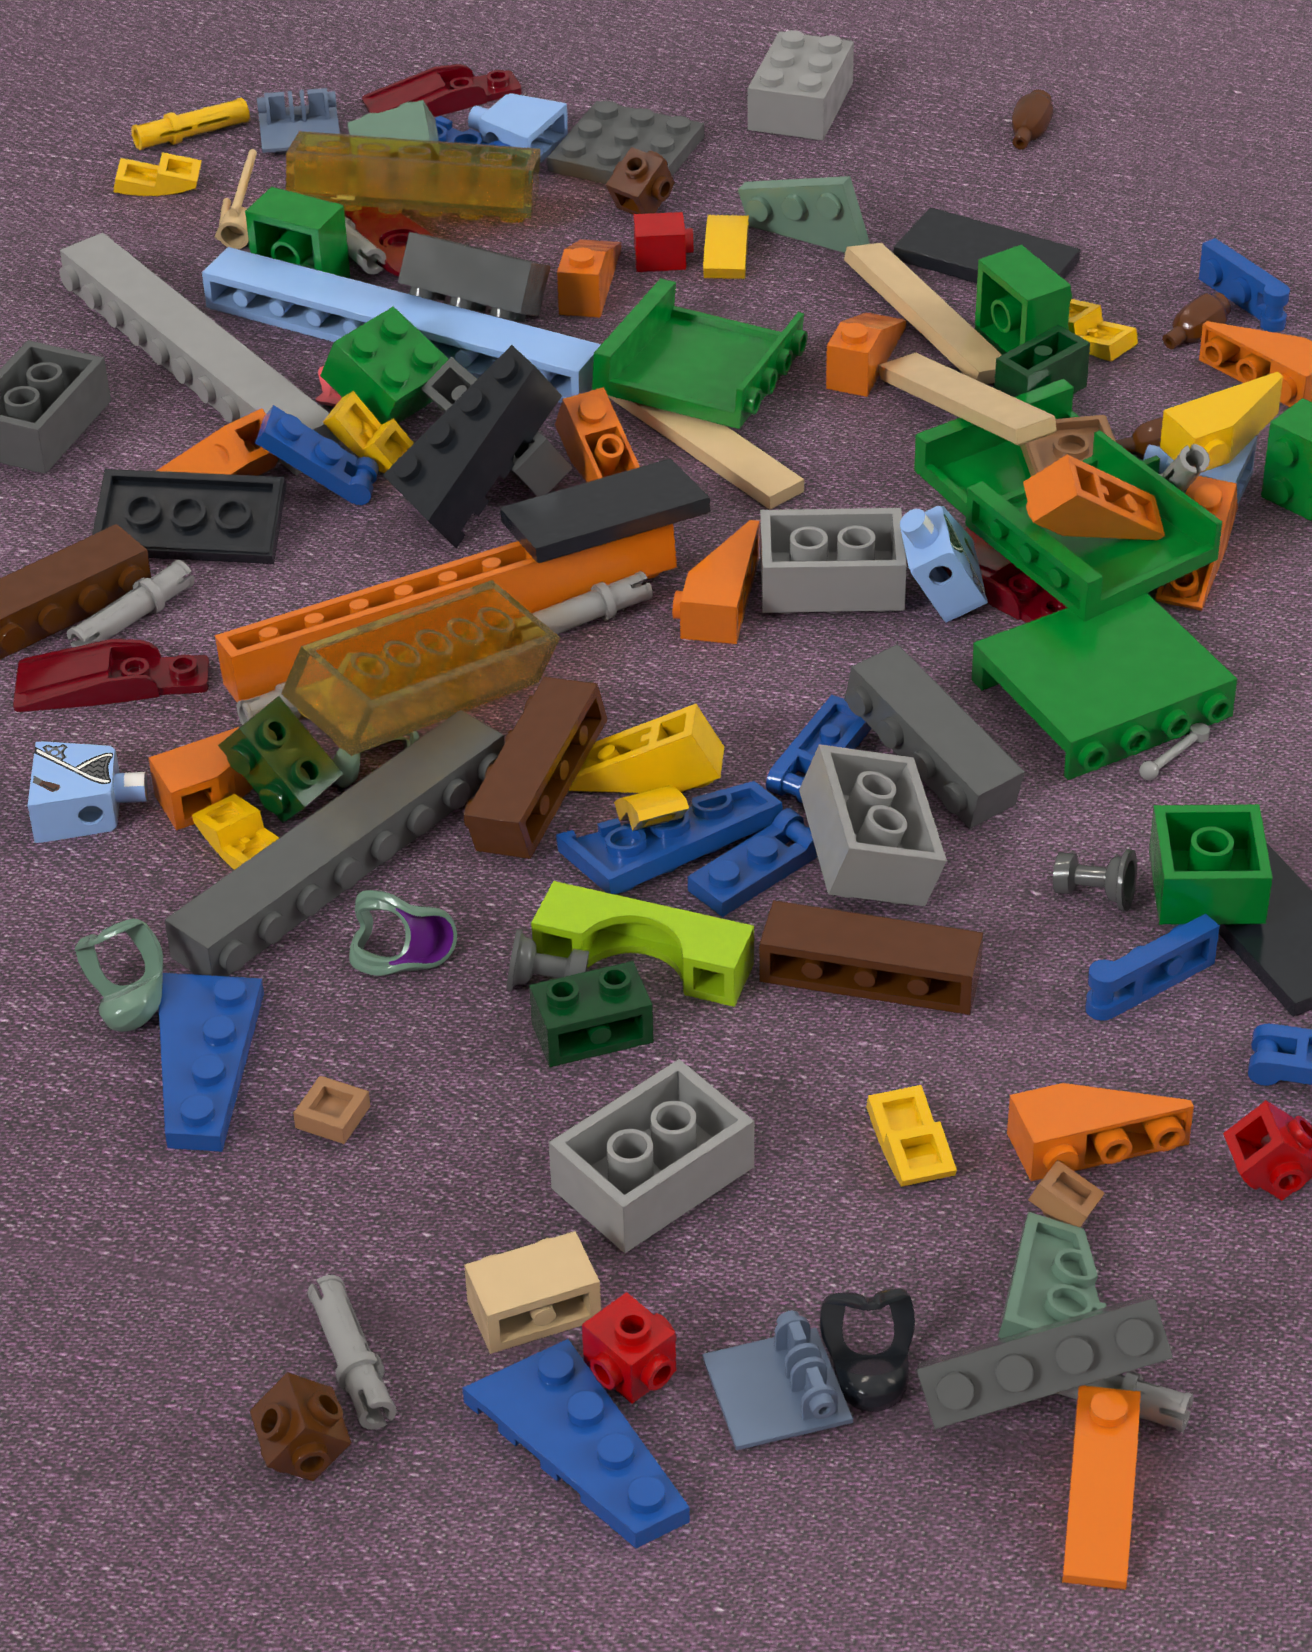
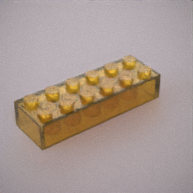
[286,131,541,223]
[281,580,560,756]

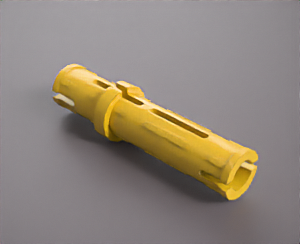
[131,97,250,150]

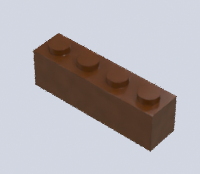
[0,524,151,660]
[464,677,608,859]
[759,900,983,1015]

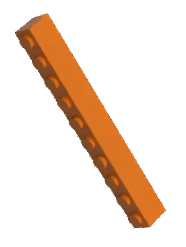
[215,524,677,702]

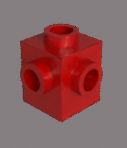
[1223,1100,1312,1201]
[582,1292,677,1404]

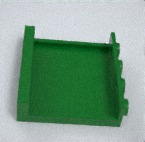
[592,278,808,429]
[914,379,1160,517]
[965,430,1222,622]
[971,593,1237,780]

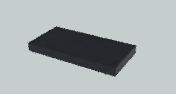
[893,207,1080,283]
[500,458,711,563]
[92,469,287,564]
[1218,842,1312,1017]

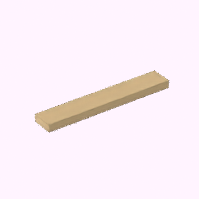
[844,243,1002,384]
[879,352,1057,446]
[608,396,804,510]

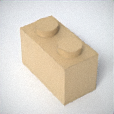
[464,1231,601,1354]

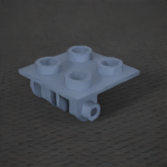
[257,88,341,154]
[702,1311,853,1451]

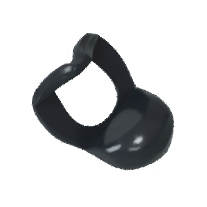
[820,1289,915,1412]

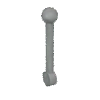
[1139,723,1210,781]

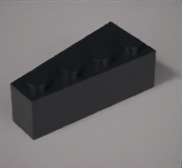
[383,345,562,548]

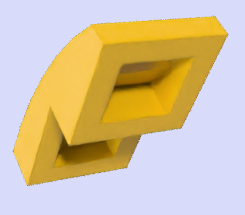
[113,152,202,196]
[703,215,749,279]
[1068,299,1138,361]
[323,391,414,473]
[614,785,689,831]
[192,794,279,870]
[866,1085,957,1187]

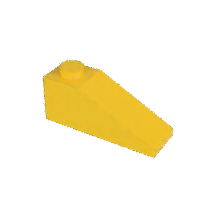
[1160,372,1283,472]
[569,704,724,793]

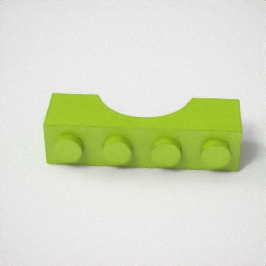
[531,881,754,1007]

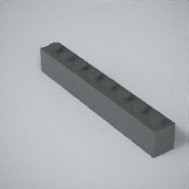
[165,710,504,976]

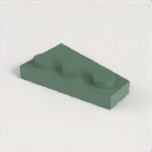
[738,176,870,253]
[998,1212,1107,1338]

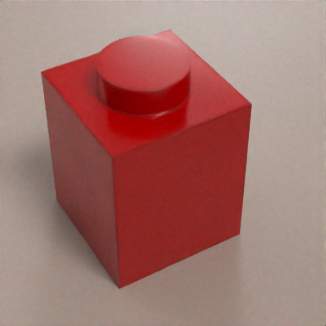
[633,212,694,272]

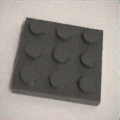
[547,101,704,184]

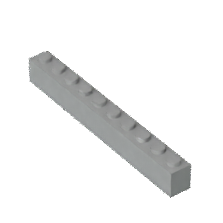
[59,233,339,475]

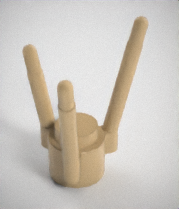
[215,149,257,249]

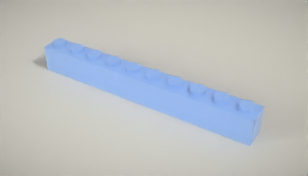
[202,247,601,403]

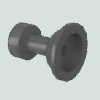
[1053,849,1137,912]
[506,928,589,992]

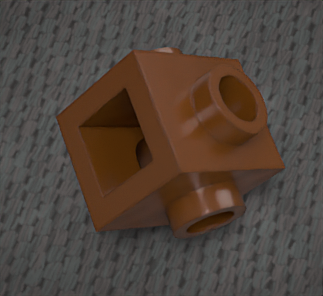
[606,147,675,214]
[249,1372,351,1481]

